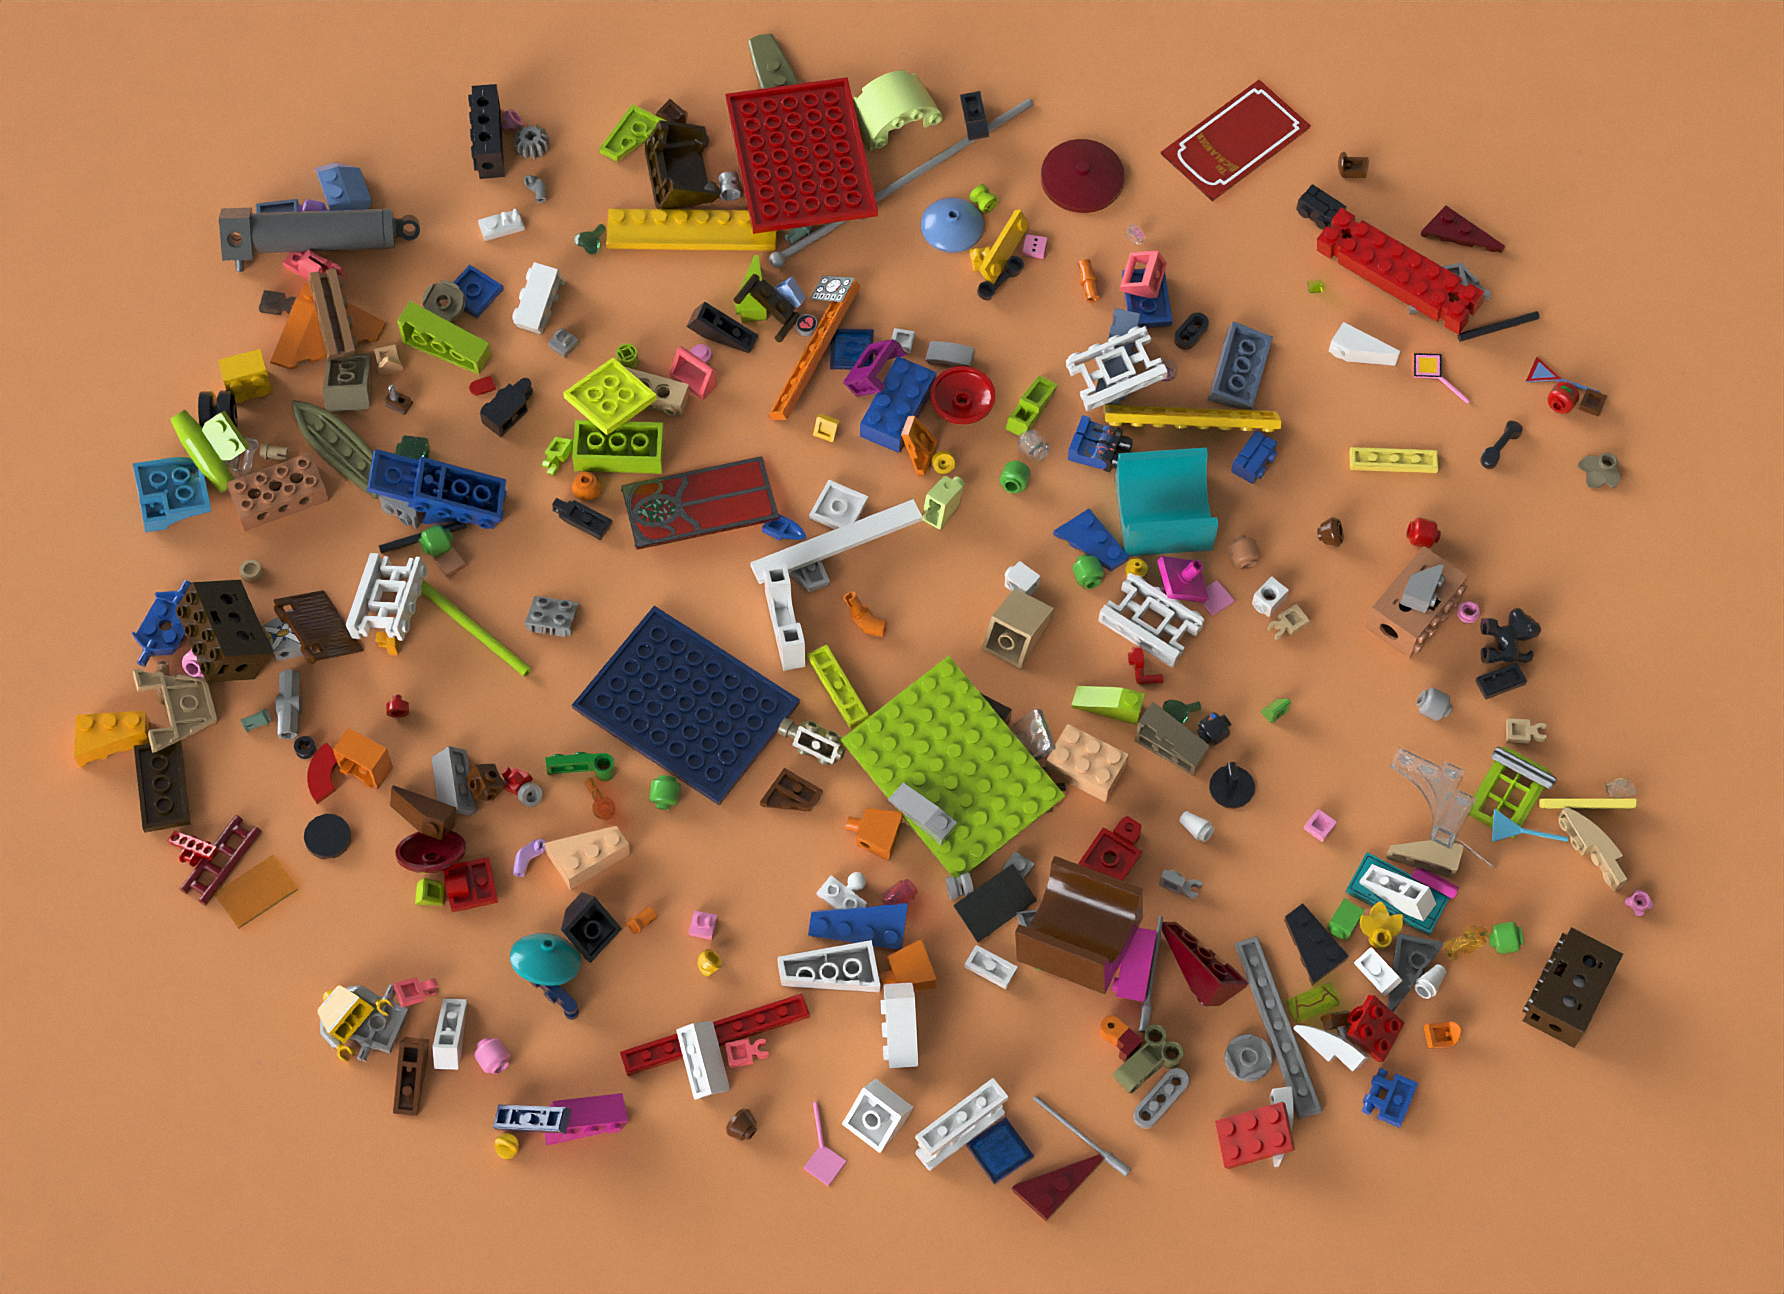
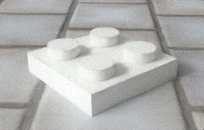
[809,480,868,529]

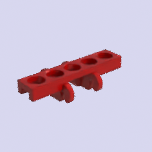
[167,830,220,867]

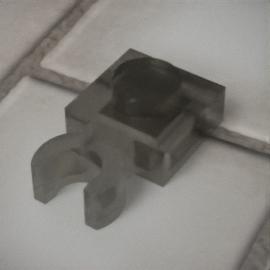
[259,290,297,316]

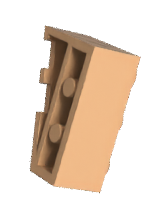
[544,826,630,890]

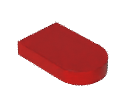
[469,376,496,396]

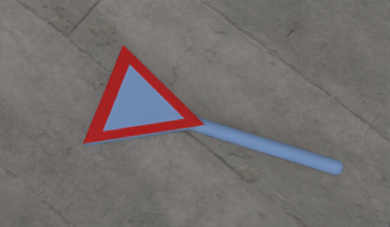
[1526,356,1601,393]

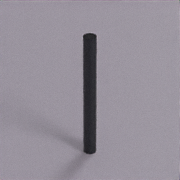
[1457,311,1540,342]
[378,521,467,554]

